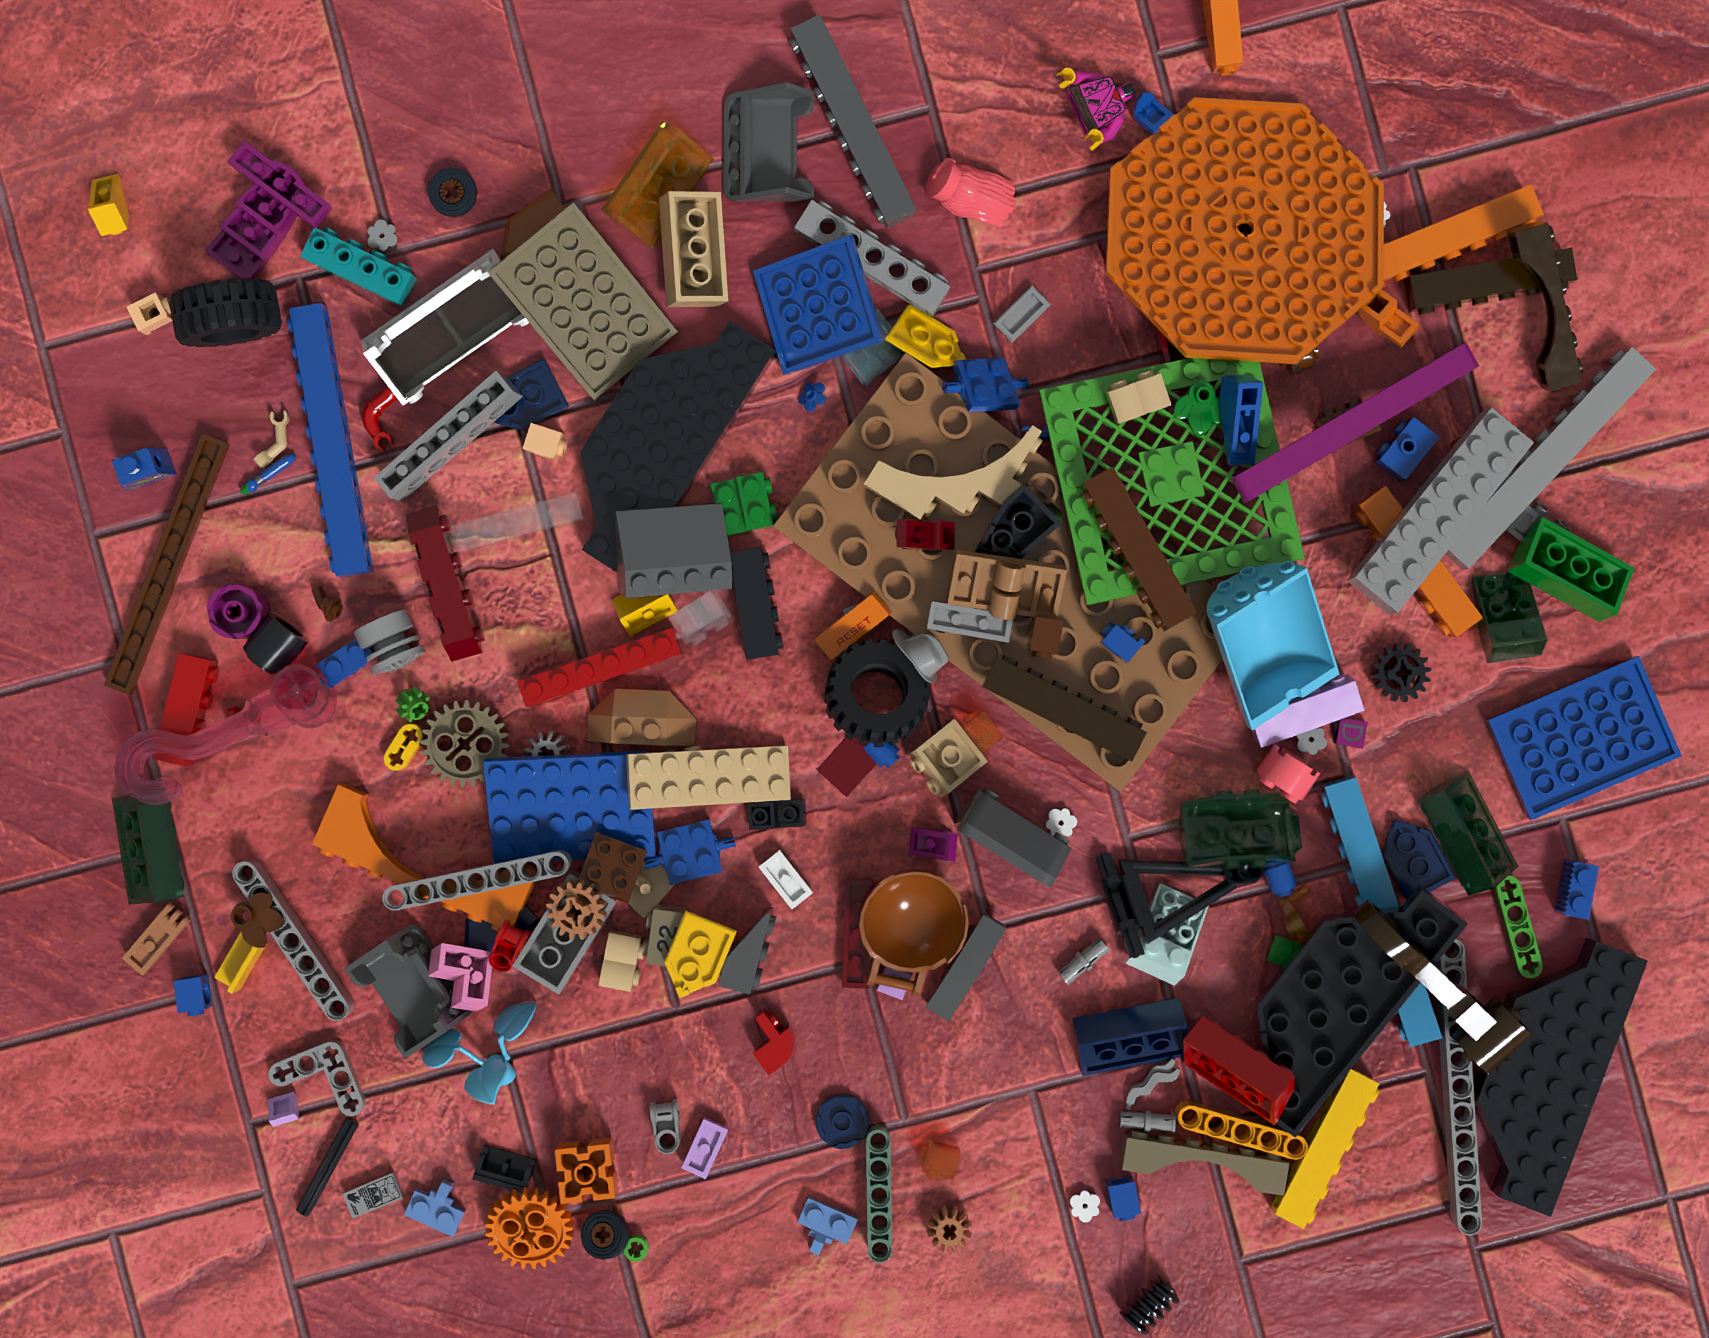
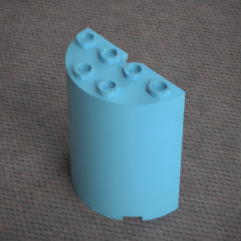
[1207,561,1339,731]

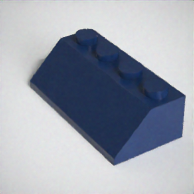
[1072,998,1188,1076]

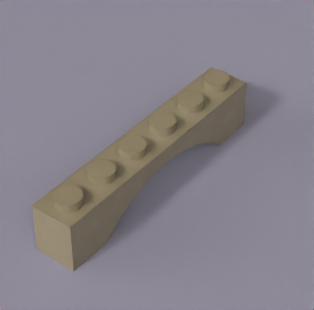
[1119,1130,1289,1196]

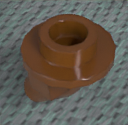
[312,586,343,622]

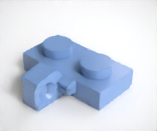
[404,1179,466,1237]
[797,1196,858,1256]

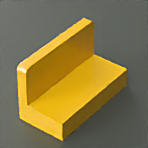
[612,594,678,637]
[214,931,267,994]

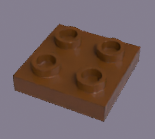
[576,832,647,903]

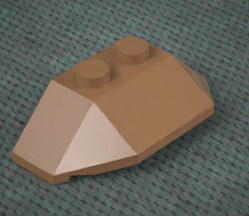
[587,688,696,746]

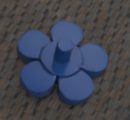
[798,382,826,412]

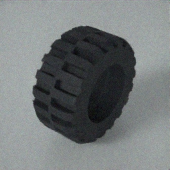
[169,278,282,347]
[824,638,931,747]

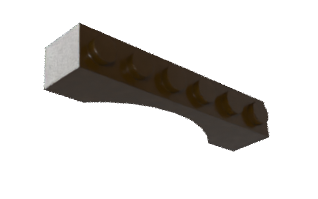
[1507,221,1583,392]

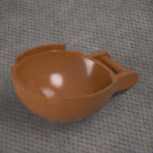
[859,869,969,996]

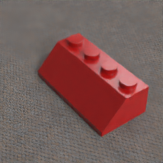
[1183,1017,1295,1125]

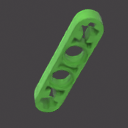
[1493,874,1543,978]

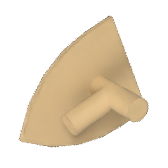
[628,857,675,919]

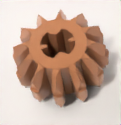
[927,1205,972,1253]

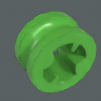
[624,1234,649,1262]

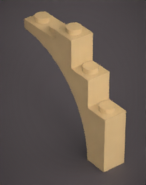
[864,425,1043,521]

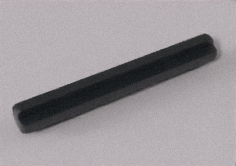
[296,1117,359,1217]

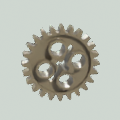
[420,700,509,788]

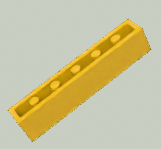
[1270,1068,1379,1229]

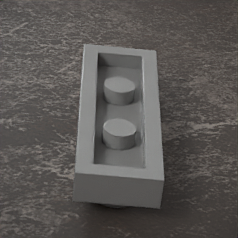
[927,601,1013,643]

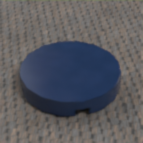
[816,1094,869,1149]

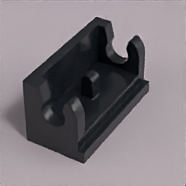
[472,1145,537,1193]

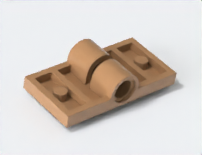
[947,550,1067,620]

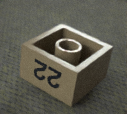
[642,903,690,967]

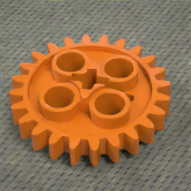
[485,1187,574,1269]

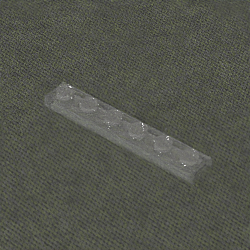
[447,492,584,553]

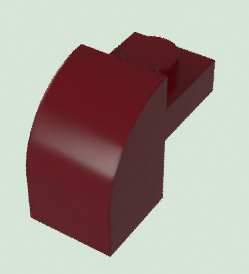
[895,519,955,550]

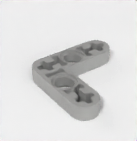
[268,1040,366,1116]

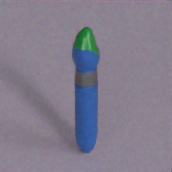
[240,454,296,494]

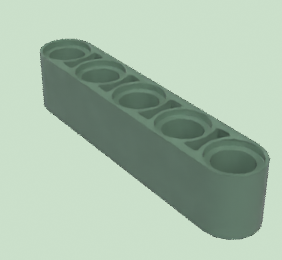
[866,1124,892,1263]

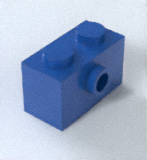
[1374,417,1439,482]

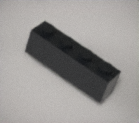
[730,547,784,660]

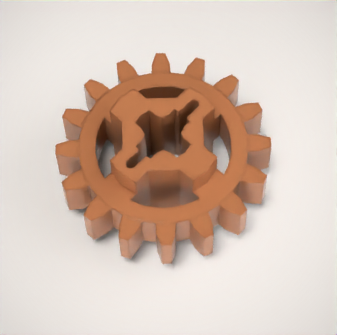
[546,879,607,940]

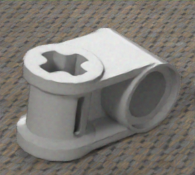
[650,1099,682,1154]

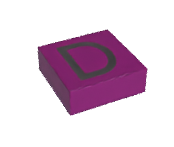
[1334,718,1368,749]

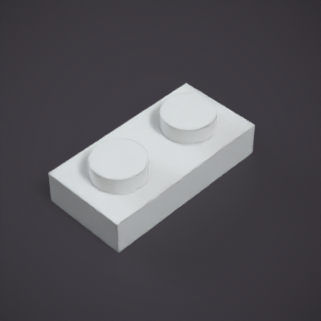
[759,850,813,909]

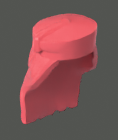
[925,158,1015,228]

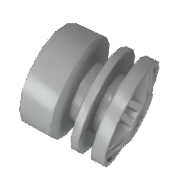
[353,609,426,675]

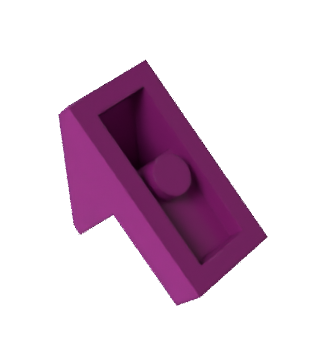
[909,827,958,861]

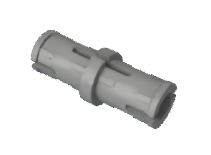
[1057,937,1110,985]
[1120,1110,1176,1132]

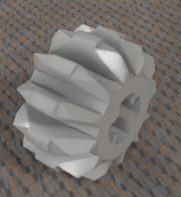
[525,731,570,756]

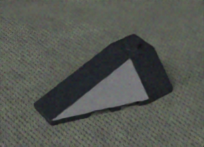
[974,483,1062,559]

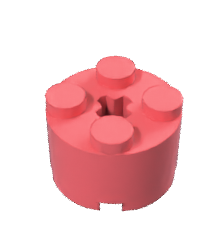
[1256,743,1321,804]

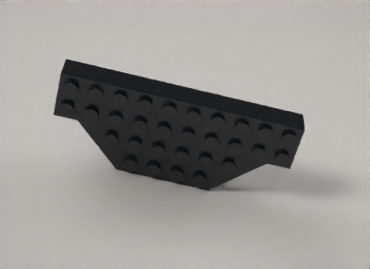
[580,321,777,572]
[1256,884,1468,1138]
[1473,937,1648,1217]

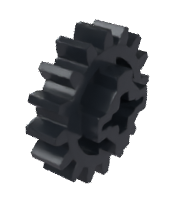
[1370,644,1432,702]

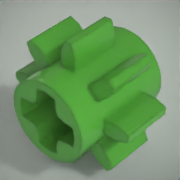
[395,686,430,722]

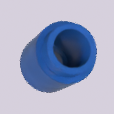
[863,742,900,768]
[1263,855,1297,898]

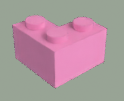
[428,943,492,1012]

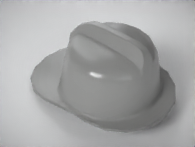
[892,629,949,683]

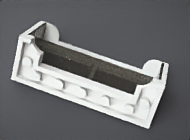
[361,249,529,405]

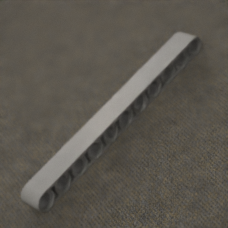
[1435,939,1482,1236]

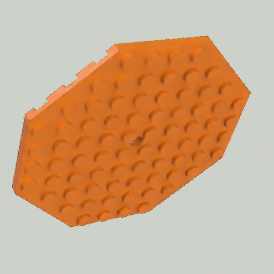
[1105,97,1384,364]

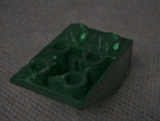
[1472,572,1548,663]

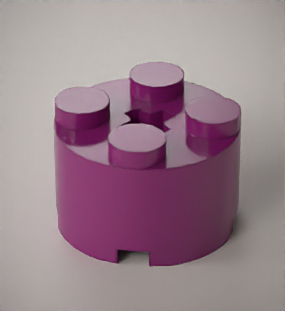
[207,584,271,639]

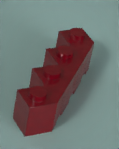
[406,505,485,662]

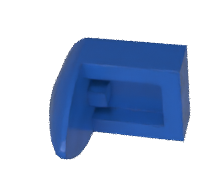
[1133,92,1174,135]

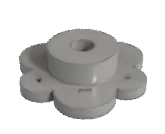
[367,219,398,251]
[1296,728,1327,755]

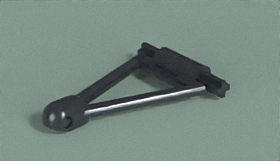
[1095,852,1263,958]

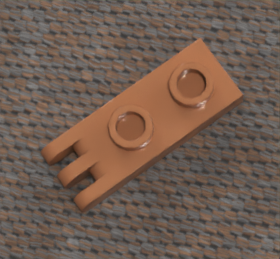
[122,902,191,976]

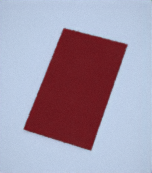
[817,737,876,797]

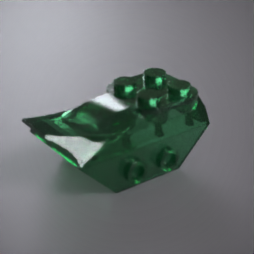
[1179,789,1302,869]

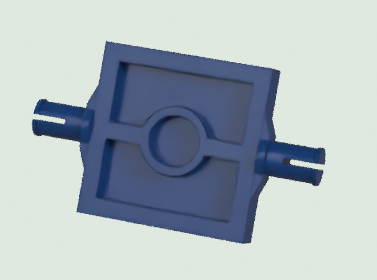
[942,358,1029,412]
[644,819,736,885]

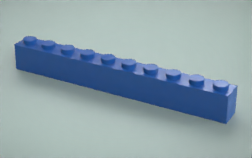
[287,303,374,578]

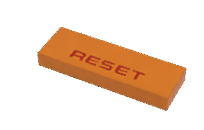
[814,591,892,660]

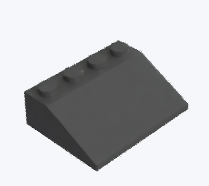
[615,503,732,598]

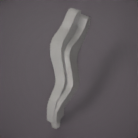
[1126,1058,1180,1110]

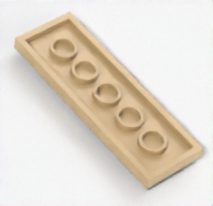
[626,746,791,810]

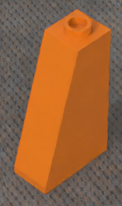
[1202,0,1244,76]

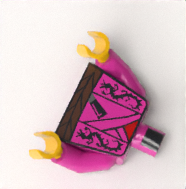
[1056,67,1136,150]

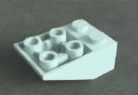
[1125,883,1209,986]

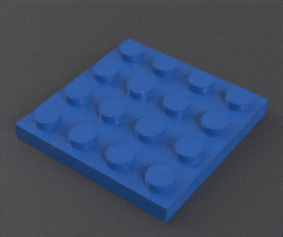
[753,235,884,375]

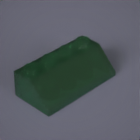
[1418,770,1518,896]
[112,790,185,905]

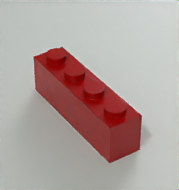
[153,653,219,766]

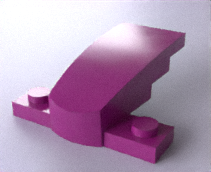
[204,141,332,279]

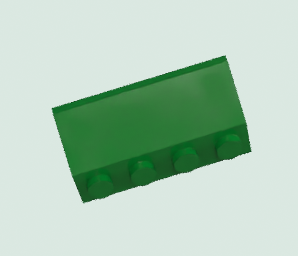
[1508,517,1635,622]

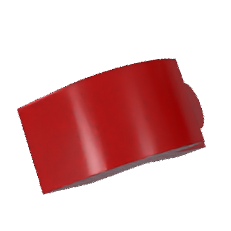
[753,1009,794,1076]

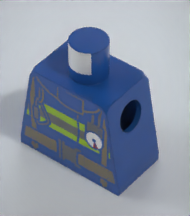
[112,447,177,491]

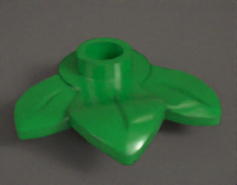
[1174,381,1222,437]

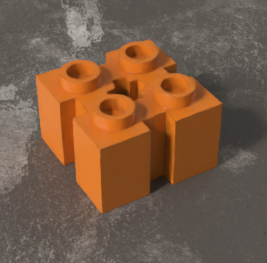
[555,1137,619,1204]

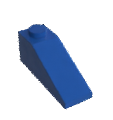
[1219,375,1263,466]

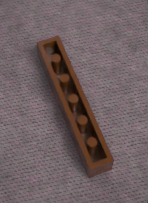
[1080,467,1197,632]

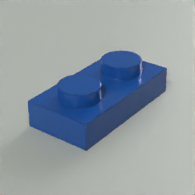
[316,639,375,687]

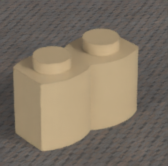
[1106,370,1171,424]
[599,930,644,992]

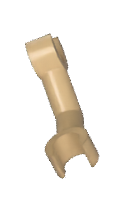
[253,410,290,469]

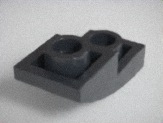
[747,799,807,830]

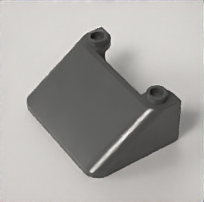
[723,83,814,202]

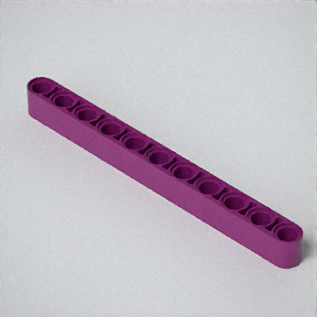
[1231,342,1480,503]

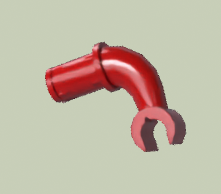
[362,386,397,451]

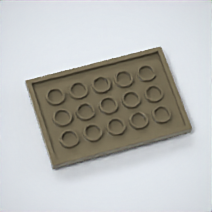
[488,202,678,400]

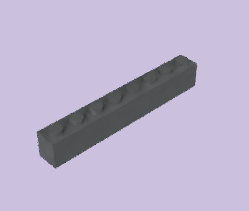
[789,14,917,229]

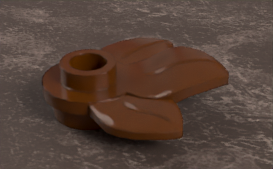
[231,893,284,948]

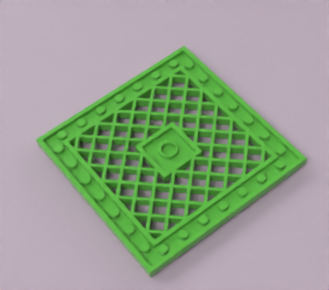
[1039,358,1305,606]

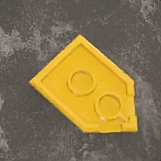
[885,304,966,368]
[664,911,737,998]

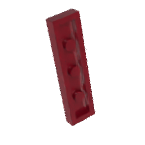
[842,878,873,989]

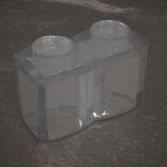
[669,590,733,646]

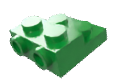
[710,472,778,536]

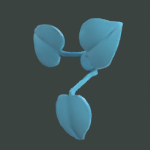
[421,1002,537,1104]

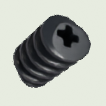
[1119,1274,1180,1335]

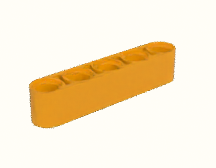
[1174,1100,1308,1160]

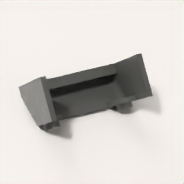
[954,788,1072,888]

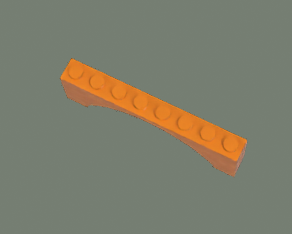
[312,783,538,932]

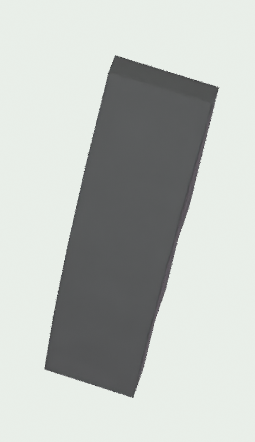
[925,913,1008,1022]

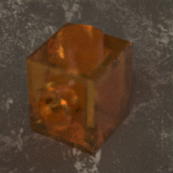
[918,1139,961,1180]

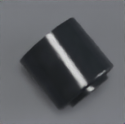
[242,613,309,676]

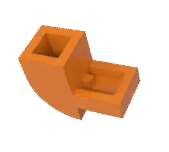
[1358,289,1419,348]

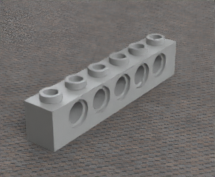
[794,200,950,318]
[374,371,523,502]

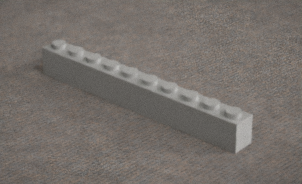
[1445,347,1656,570]

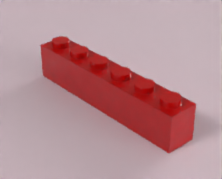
[517,628,683,707]

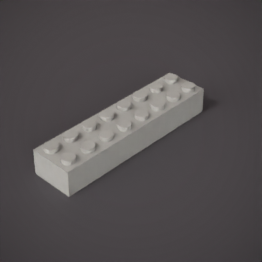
[1347,407,1534,615]

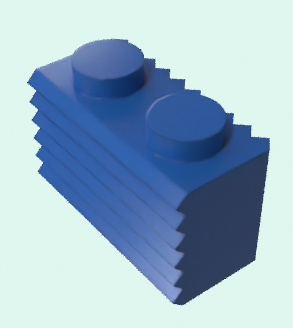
[1554,859,1599,920]

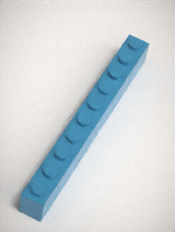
[1321,775,1442,1047]

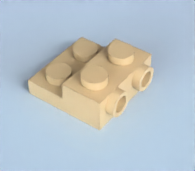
[909,719,988,797]

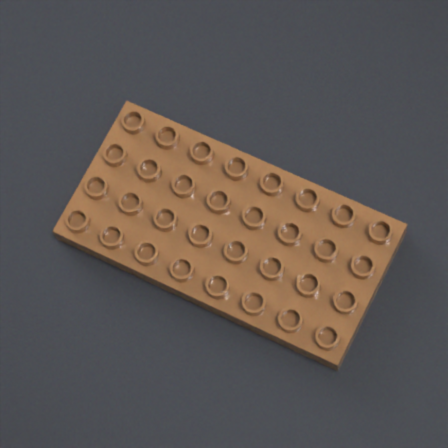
[773,353,1222,792]

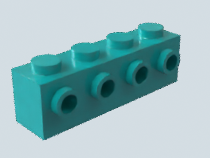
[300,227,417,308]

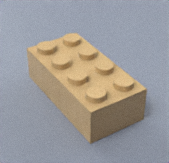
[659,191,728,307]

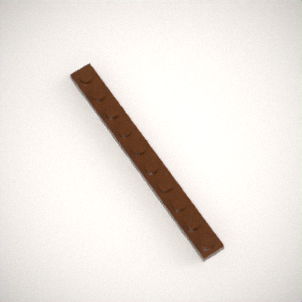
[104,433,230,695]

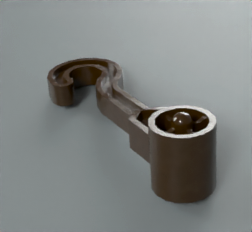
[1352,899,1533,1074]

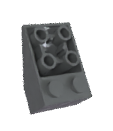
[718,907,777,994]

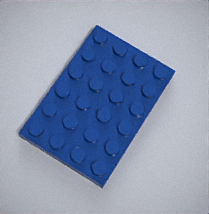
[1486,656,1682,820]
[483,751,656,863]

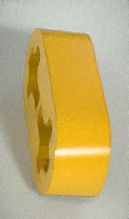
[384,724,425,771]

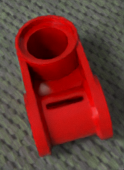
[488,919,531,972]

